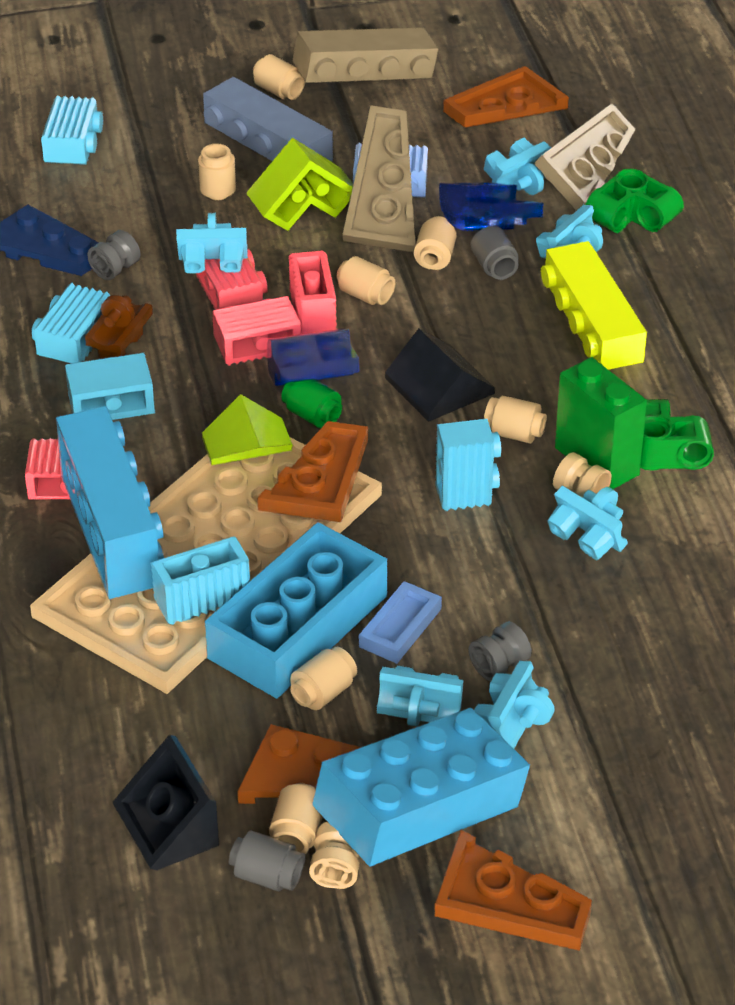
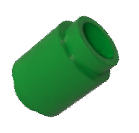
[281,375,342,428]

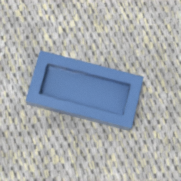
[359,581,442,664]

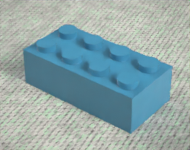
[56,406,164,599]
[205,522,387,699]
[312,708,530,867]

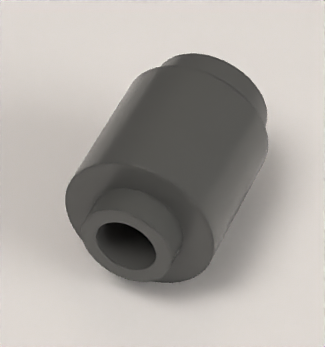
[470,226,519,280]
[229,831,305,892]

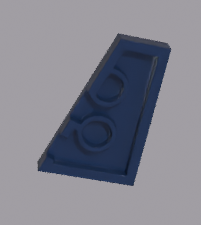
[0,204,99,276]

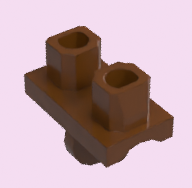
[85,295,153,359]

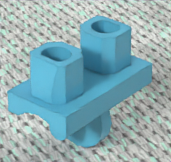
[484,138,551,197]
[536,205,603,258]
[177,213,248,274]
[547,486,628,560]
[474,661,555,748]
[377,666,464,727]

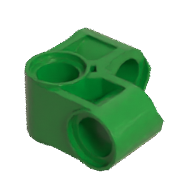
[585,168,684,233]
[640,399,714,471]

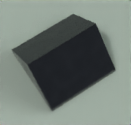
[385,328,495,422]
[112,734,219,870]

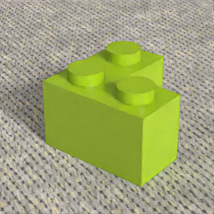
[246,137,353,231]

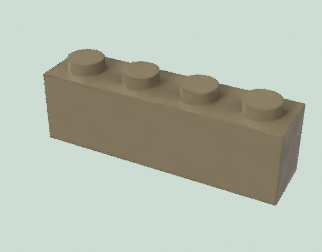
[292,28,439,83]

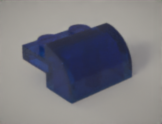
[439,182,544,231]
[267,328,360,386]

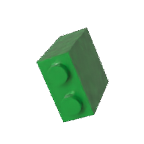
[555,357,647,489]

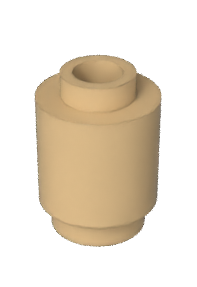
[253,54,305,100]
[198,144,236,200]
[414,216,457,270]
[337,256,395,305]
[484,395,547,444]
[290,647,357,710]
[269,783,323,854]

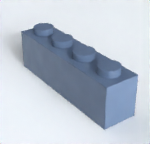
[203,77,333,162]

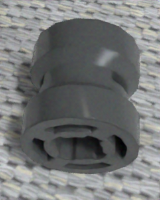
[87,230,141,280]
[468,621,532,681]

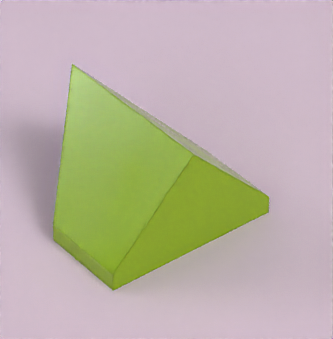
[202,394,292,465]

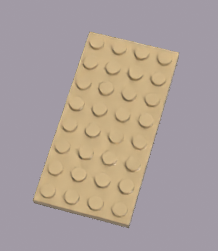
[30,438,382,694]

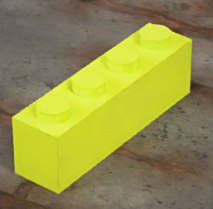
[541,241,647,370]

